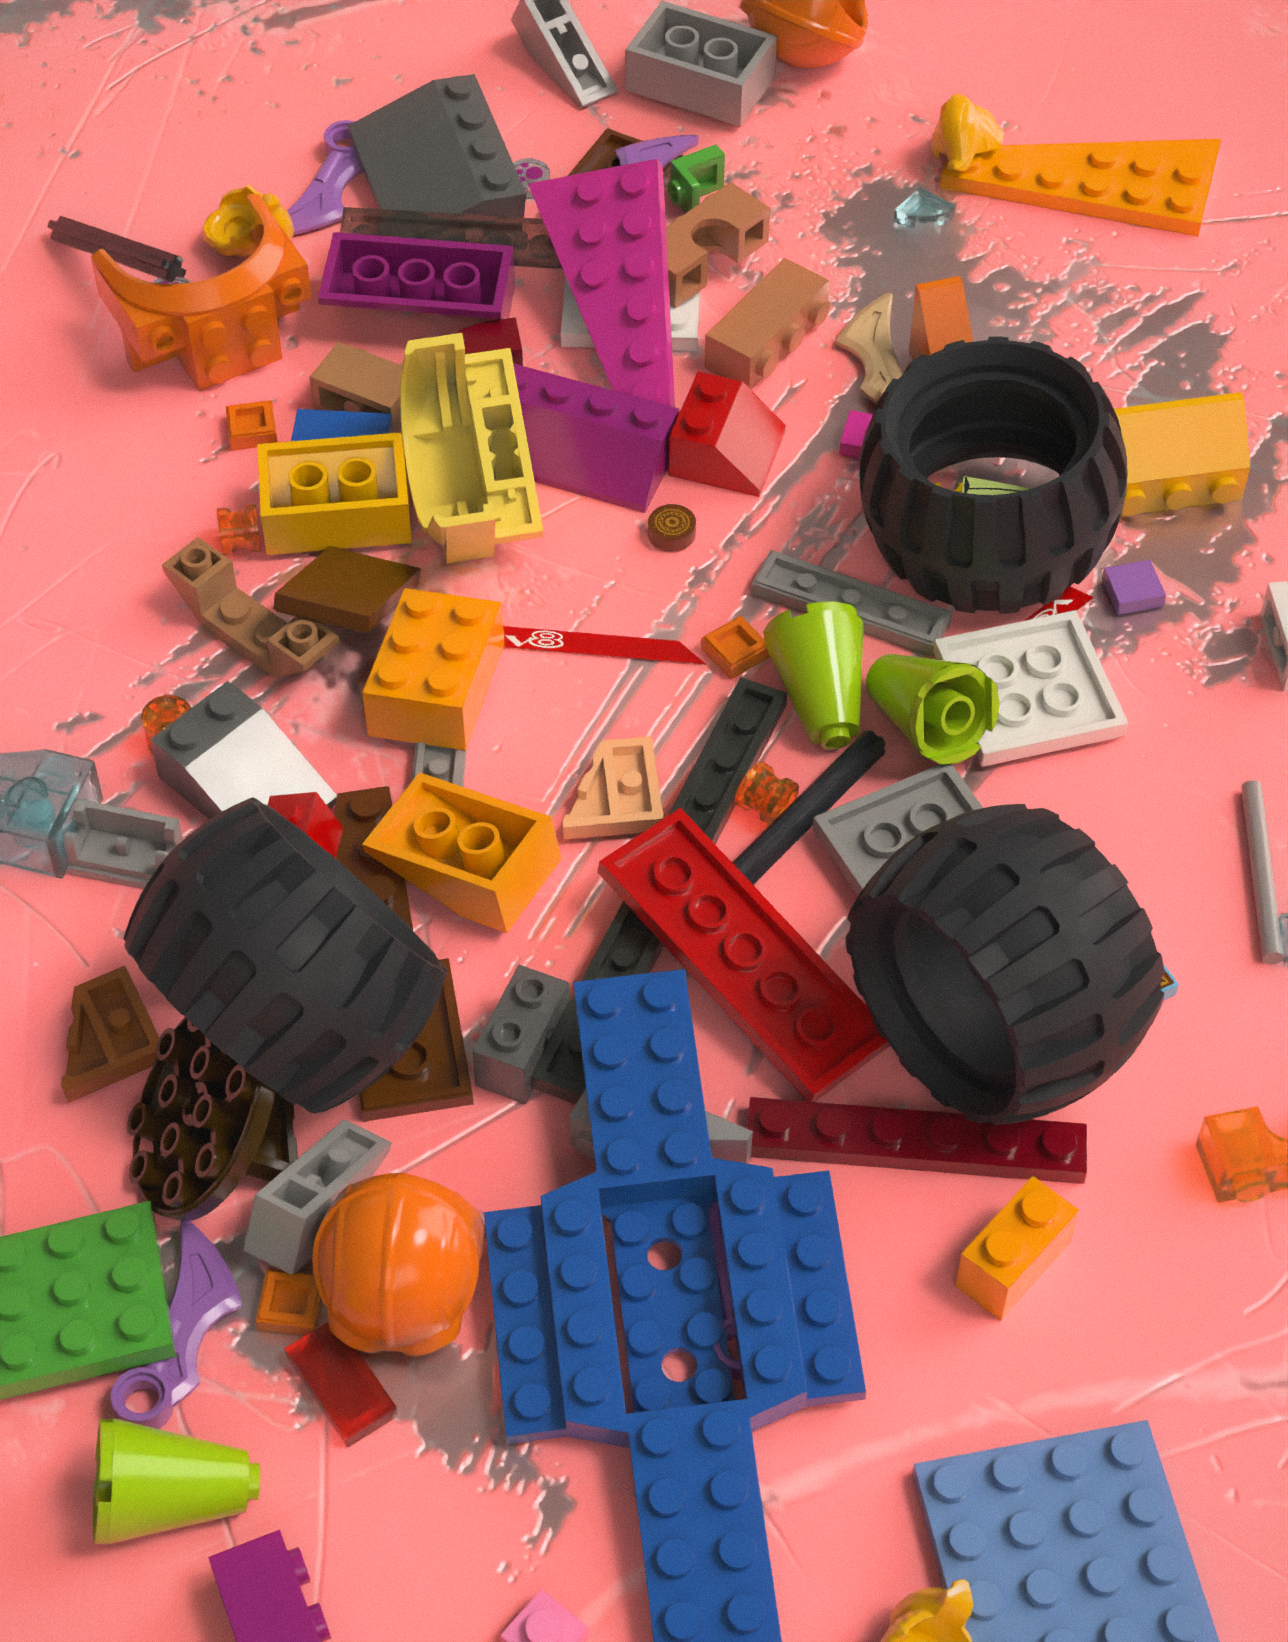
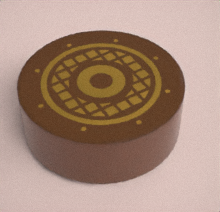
[648,504,696,551]

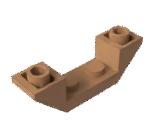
[162,537,340,678]

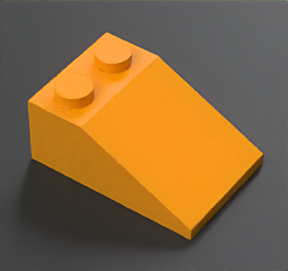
[362,772,562,933]

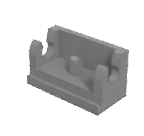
[64,799,183,889]

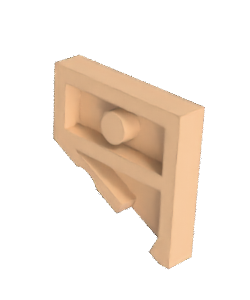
[562,736,664,840]

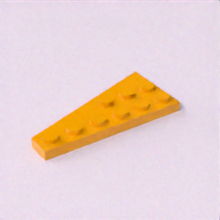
[940,138,1222,236]

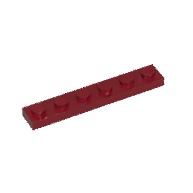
[747,1097,1087,1184]

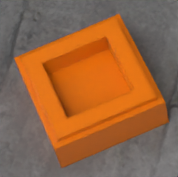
[225,400,278,451]
[701,615,770,679]
[255,1269,323,1337]

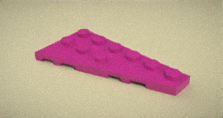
[528,159,675,407]

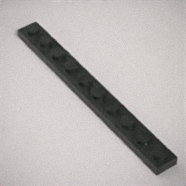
[531,677,787,1105]

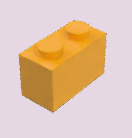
[955,1176,1079,1321]

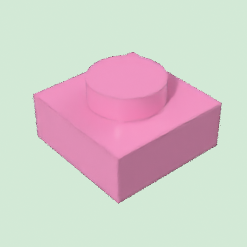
[500,1589,590,1642]

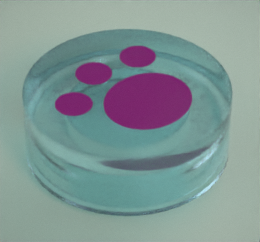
[513,158,551,199]

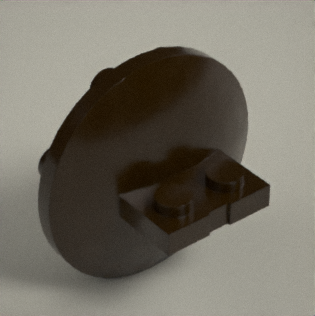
[127,1017,298,1221]

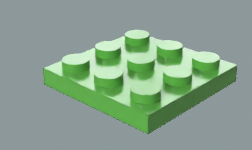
[0,1201,177,1400]

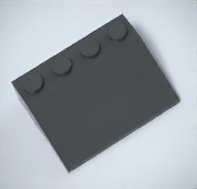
[348,74,526,242]

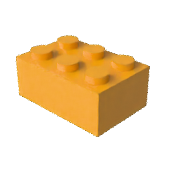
[362,588,504,751]

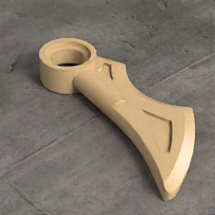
[836,293,903,405]

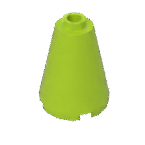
[763,601,864,750]
[866,654,1000,765]
[93,1418,260,1545]

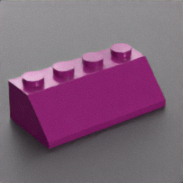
[318,232,516,319]
[513,363,679,513]

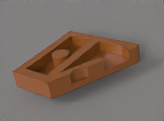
[61,966,159,1103]

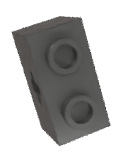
[472,964,570,1104]

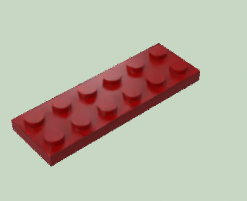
[597,807,890,1102]

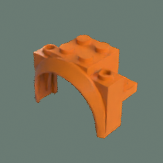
[91,194,312,391]

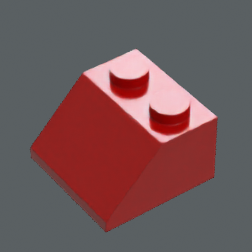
[669,371,786,497]

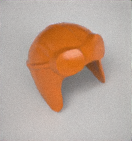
[738,0,868,68]
[313,1173,486,1356]

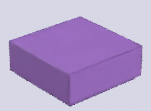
[1102,560,1167,615]

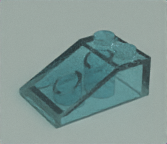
[0,749,104,879]

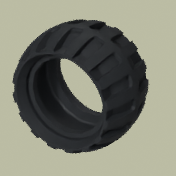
[859,336,1128,614]
[123,797,447,1114]
[845,804,1165,1125]

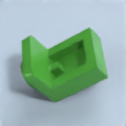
[667,144,725,213]

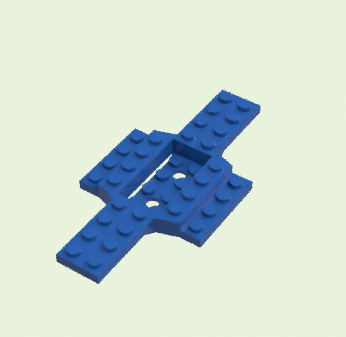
[484,969,866,1642]

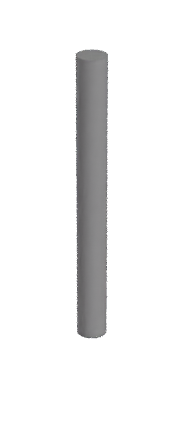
[1241,780,1284,964]

